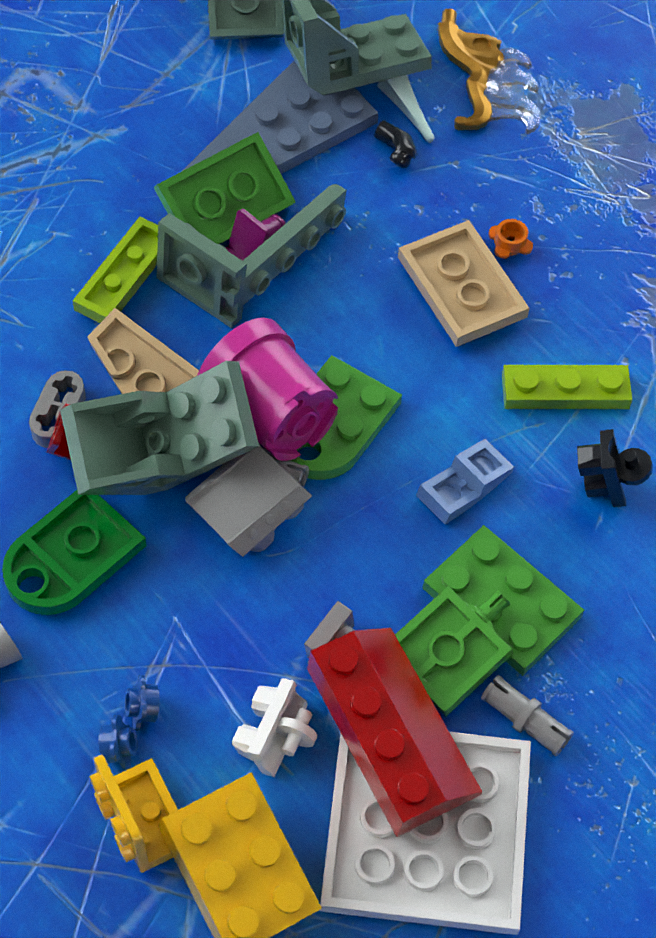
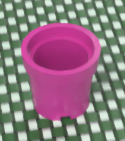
[197,318,338,461]

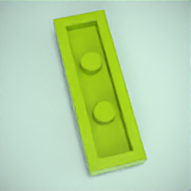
[72,216,158,323]
[502,365,632,409]

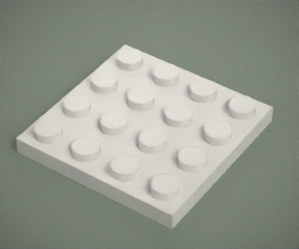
[320,732,531,935]

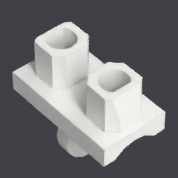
[232,678,318,777]

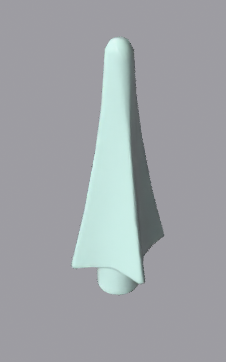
[377,75,434,143]

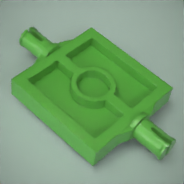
[395,586,513,717]

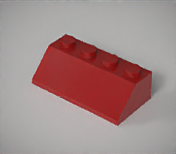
[307,628,482,837]

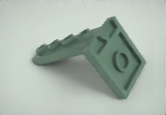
[157,184,347,328]

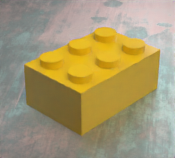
[158,772,322,938]

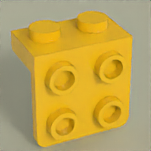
[89,754,178,873]

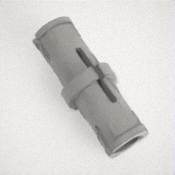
[481,675,574,756]

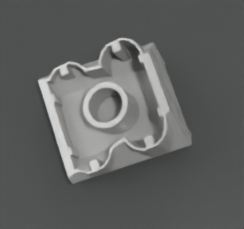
[185,444,312,557]

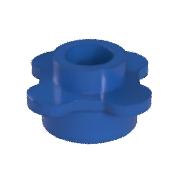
[124,675,160,730]
[99,715,138,770]

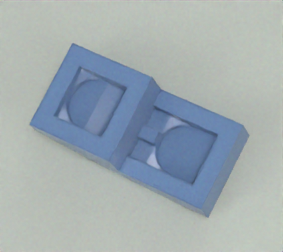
[416,439,514,525]

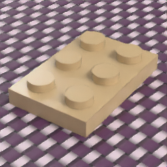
[398,220,529,347]

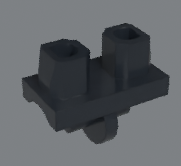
[577,429,653,507]

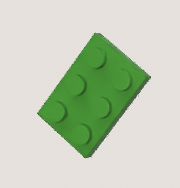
[153,132,296,244]
[422,525,584,676]

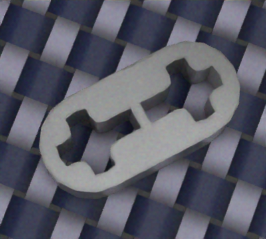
[29,370,86,448]

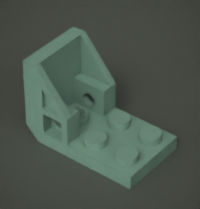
[208,0,284,40]
[282,0,432,95]
[60,361,259,495]

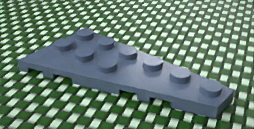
[182,60,378,174]

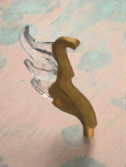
[437,8,541,134]

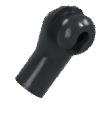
[375,120,417,169]

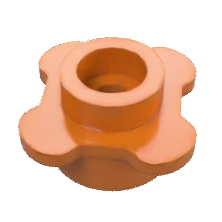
[488,219,533,259]

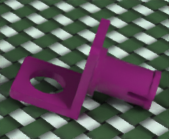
[225,209,285,261]

